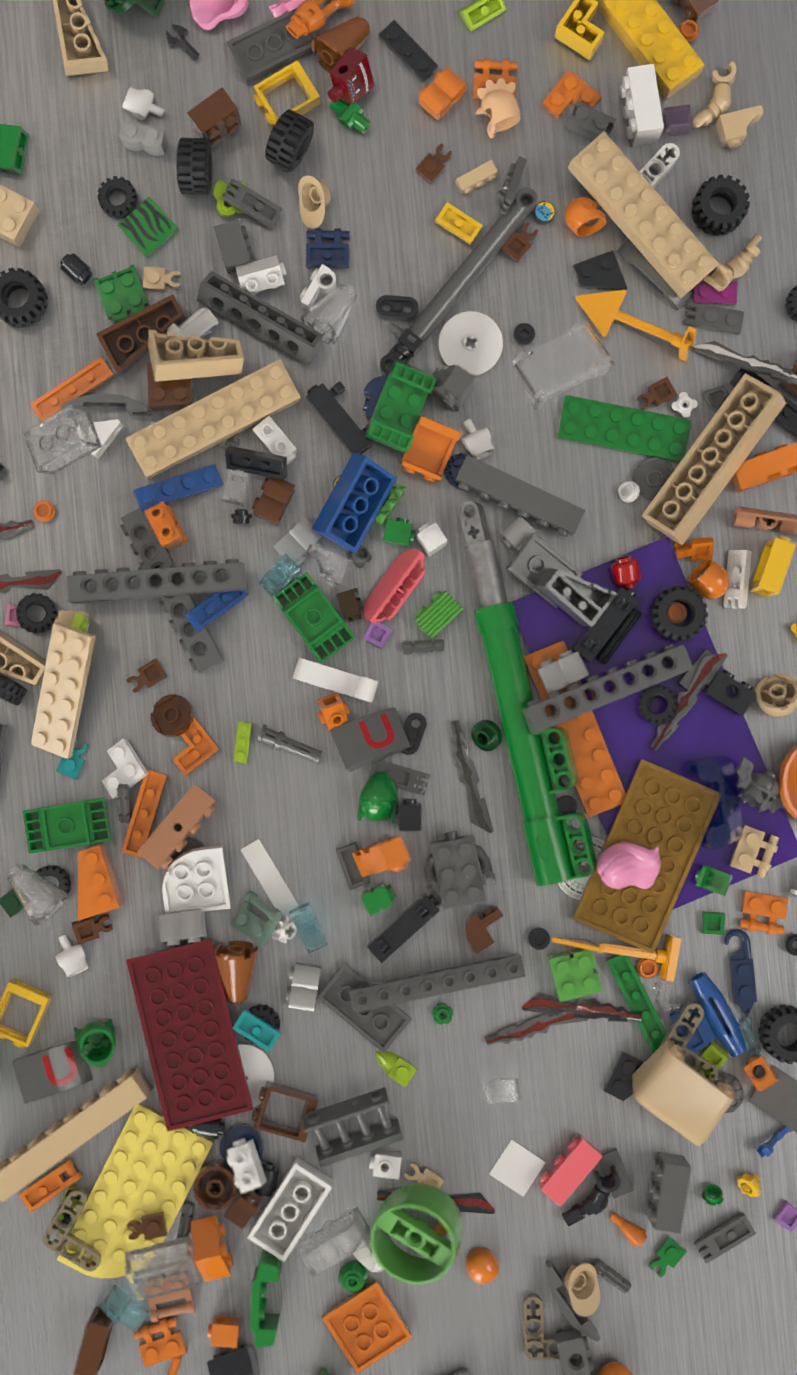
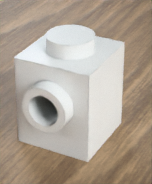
[369,1149,402,1180]

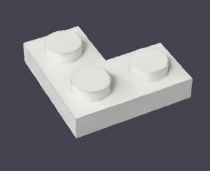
[102,738,148,799]

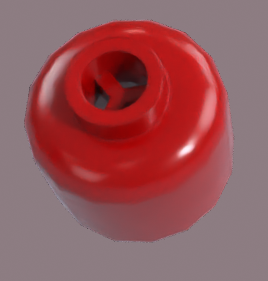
[611,555,641,589]

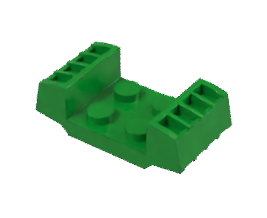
[365,359,437,453]
[272,572,356,663]
[22,798,111,854]
[250,1249,282,1348]

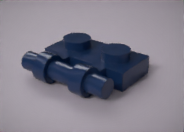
[306,228,350,268]

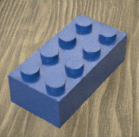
[312,453,397,553]

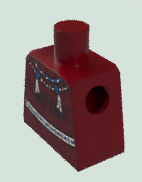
[327,47,375,103]

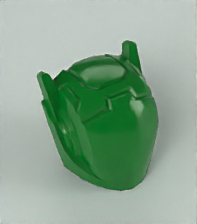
[357,772,398,824]
[74,1019,116,1068]

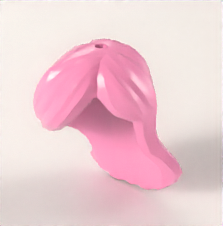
[189,0,249,31]
[597,842,661,889]

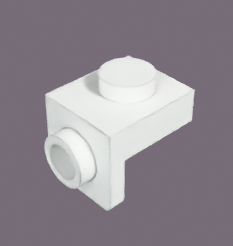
[353,1237,384,1272]

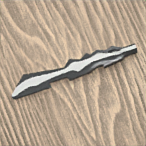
[693,341,797,385]

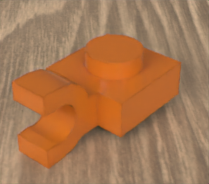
[674,537,714,561]

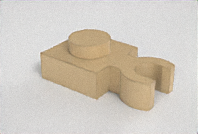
[143,267,181,291]
[404,1162,445,1189]

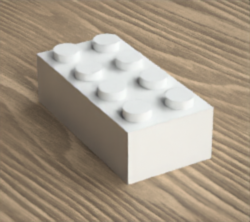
[247,1157,333,1262]

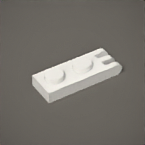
[724,550,752,609]

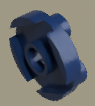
[220,1124,264,1168]

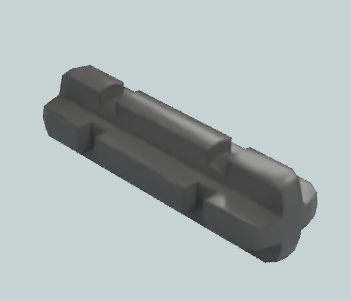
[402,639,444,654]
[117,784,131,823]
[176,1202,195,1246]
[592,1259,632,1294]

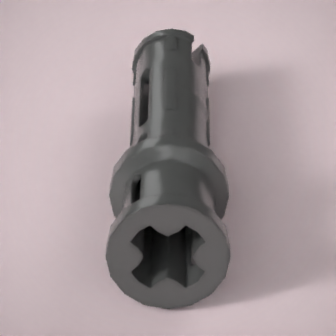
[256,724,323,764]

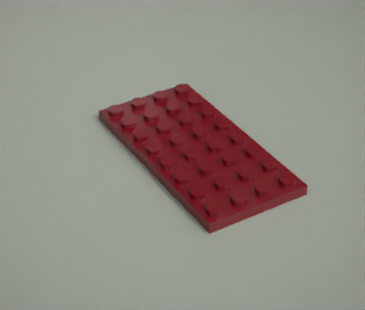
[126,938,253,1132]

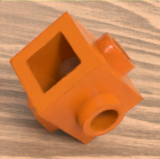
[317,692,350,731]

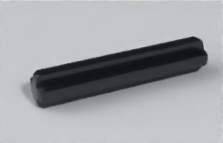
[597,607,642,664]

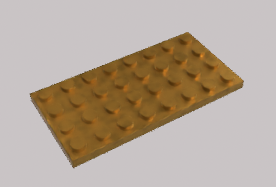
[572,759,722,954]

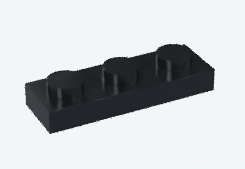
[379,20,438,83]
[225,446,288,480]

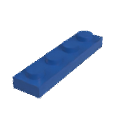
[133,464,223,512]

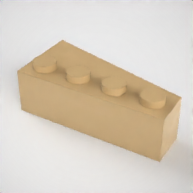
[53,0,108,76]
[0,630,46,685]

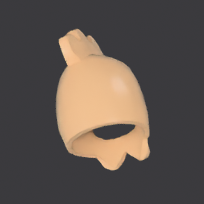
[475,78,521,138]

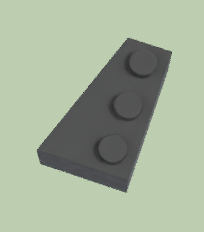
[431,365,476,412]
[535,568,618,628]

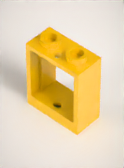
[253,60,321,126]
[749,536,796,598]
[0,978,53,1048]

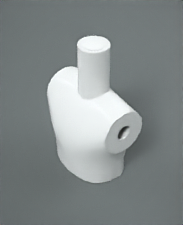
[122,87,164,120]
[462,419,495,460]
[55,935,88,977]

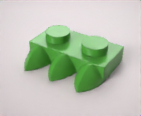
[375,483,406,526]

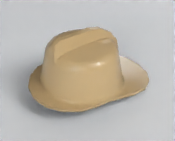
[298,175,331,229]
[564,1263,601,1317]

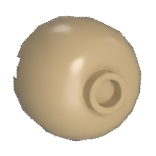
[756,673,797,718]

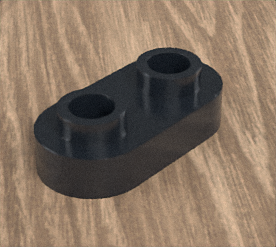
[376,295,419,320]
[401,713,427,755]

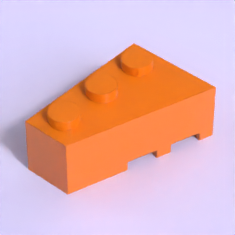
[732,442,797,493]
[352,836,411,877]
[78,843,124,921]

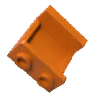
[400,415,462,483]

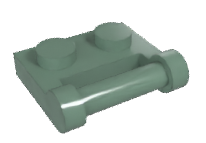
[231,891,282,947]

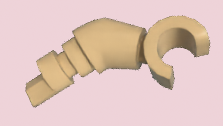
[688,61,737,129]
[703,233,762,291]

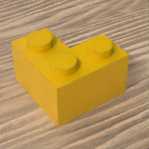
[555,0,605,61]

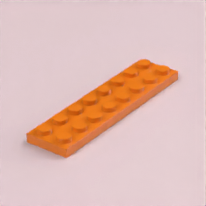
[524,641,626,818]

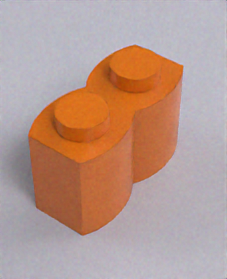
[419,67,467,120]

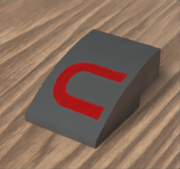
[330,707,411,772]
[12,1040,92,1104]

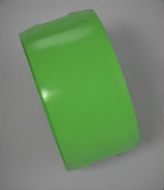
[371,1183,463,1284]

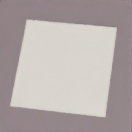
[489,1139,546,1197]

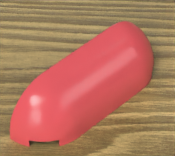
[363,549,425,624]

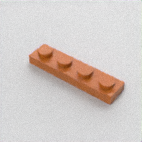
[30,357,114,423]
[121,769,168,858]

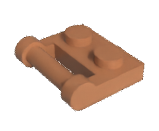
[144,1272,196,1323]

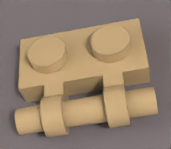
[729,825,779,879]

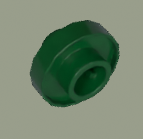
[471,719,502,751]

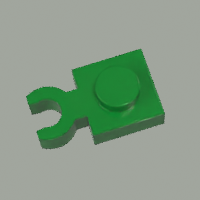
[648,1235,687,1278]

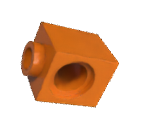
[743,1055,780,1092]
[207,1316,241,1348]

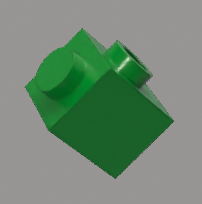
[383,517,416,548]

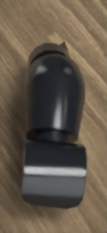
[562,1164,621,1226]

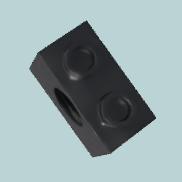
[702,670,757,716]
[399,799,421,831]

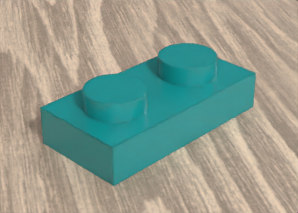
[232,1009,282,1052]

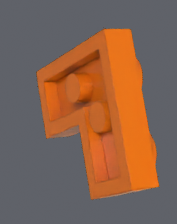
[541,70,602,119]
[172,716,220,776]

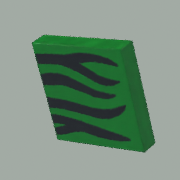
[118,197,179,258]

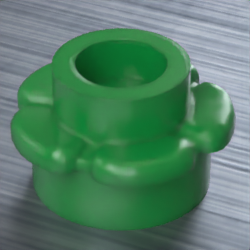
[432,1003,453,1025]
[702,1184,723,1206]

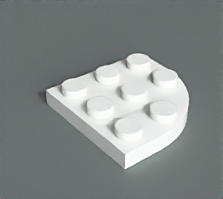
[162,845,231,914]

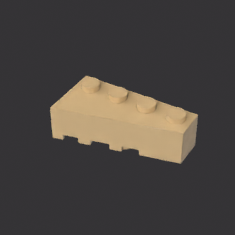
[148,330,244,381]

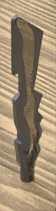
[450,720,493,833]

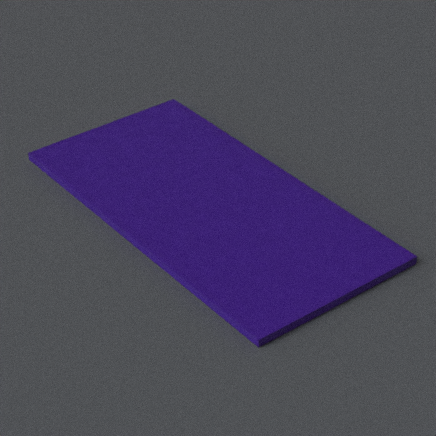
[513,537,797,909]

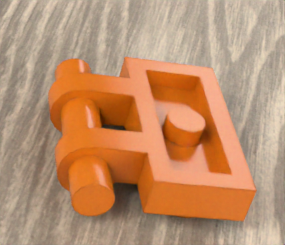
[473,58,518,99]
[739,890,789,935]
[134,1317,187,1367]

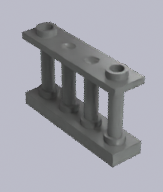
[302,1087,403,1168]

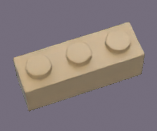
[456,160,498,195]

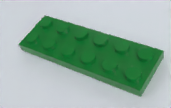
[557,395,692,463]

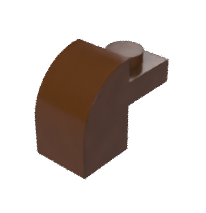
[465,906,503,955]
[225,1190,263,1229]

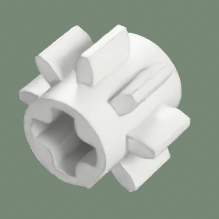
[272,915,297,943]

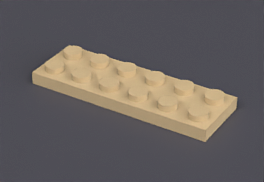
[31,622,95,759]

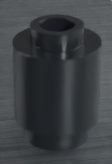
[60,253,93,286]
[192,1118,225,1139]
[255,1162,279,1197]

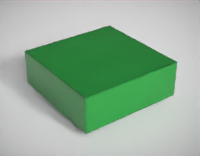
[701,911,725,935]

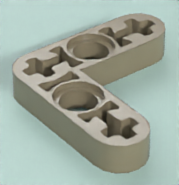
[660,1001,718,1083]
[43,1188,101,1271]
[523,1293,588,1360]

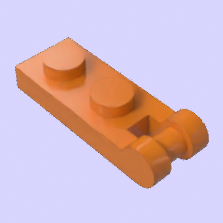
[19,1158,83,1213]

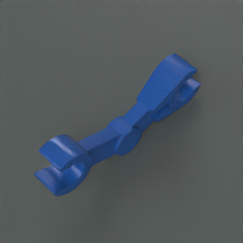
[757,1125,793,1158]

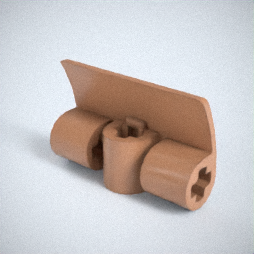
[732,506,797,535]

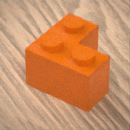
[191,1215,233,1282]

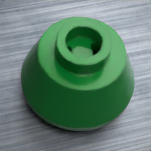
[338,1262,368,1292]

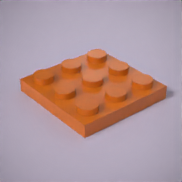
[322,1280,412,1374]

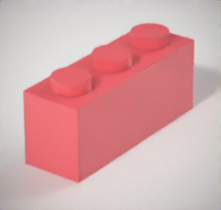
[539,1134,603,1207]

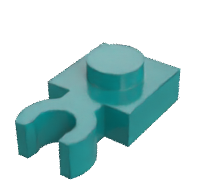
[56,739,88,780]

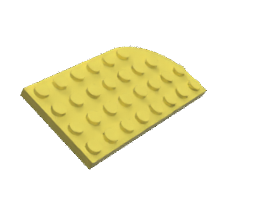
[57,1103,214,1278]

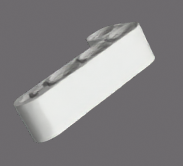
[639,143,680,188]
[292,658,379,703]

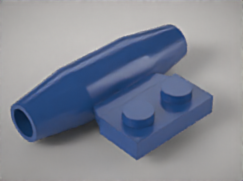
[669,972,747,1057]

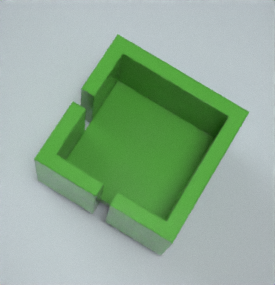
[547,948,603,1002]

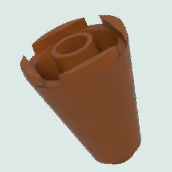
[311,17,370,73]
[215,941,259,1004]

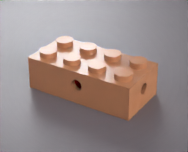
[137,784,216,871]

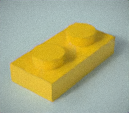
[435,202,483,245]

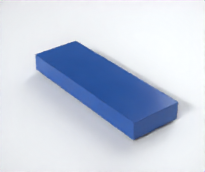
[185,590,249,632]

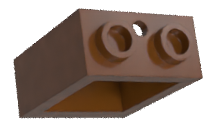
[251,1081,318,1143]
[73,1306,116,1375]

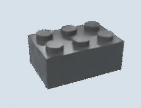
[645,1152,691,1234]

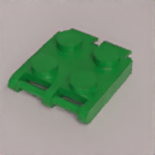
[94,264,149,324]

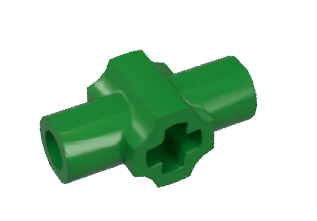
[329,99,371,133]

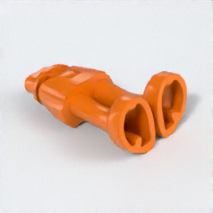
[286,0,355,39]

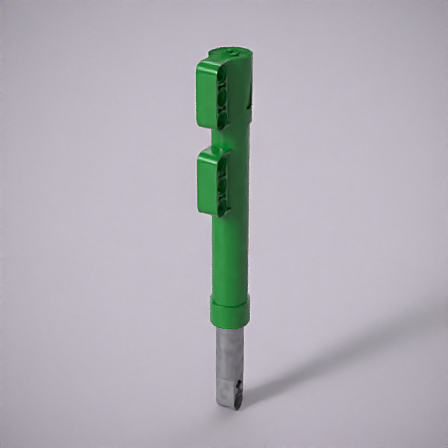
[460,501,597,886]

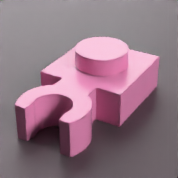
[269,0,305,17]

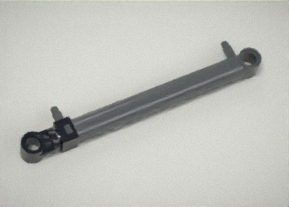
[380,187,537,376]

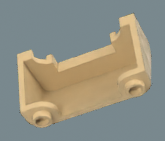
[632,1040,735,1146]

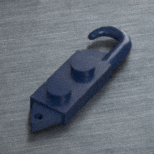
[725,929,757,1017]

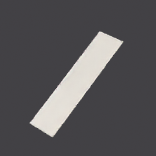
[241,839,302,918]

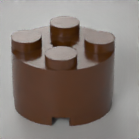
[193,1158,238,1210]

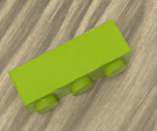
[233,722,253,763]

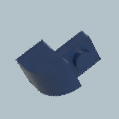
[363,376,388,420]

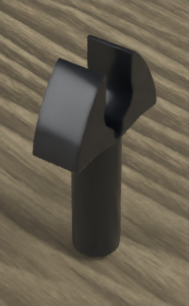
[166,24,200,60]

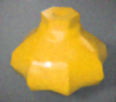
[737,1173,761,1198]

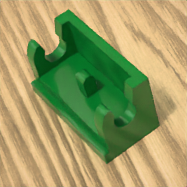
[0,124,29,176]

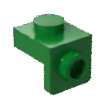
[695,865,733,896]

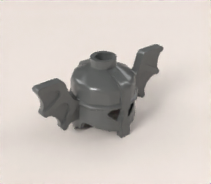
[735,757,786,813]

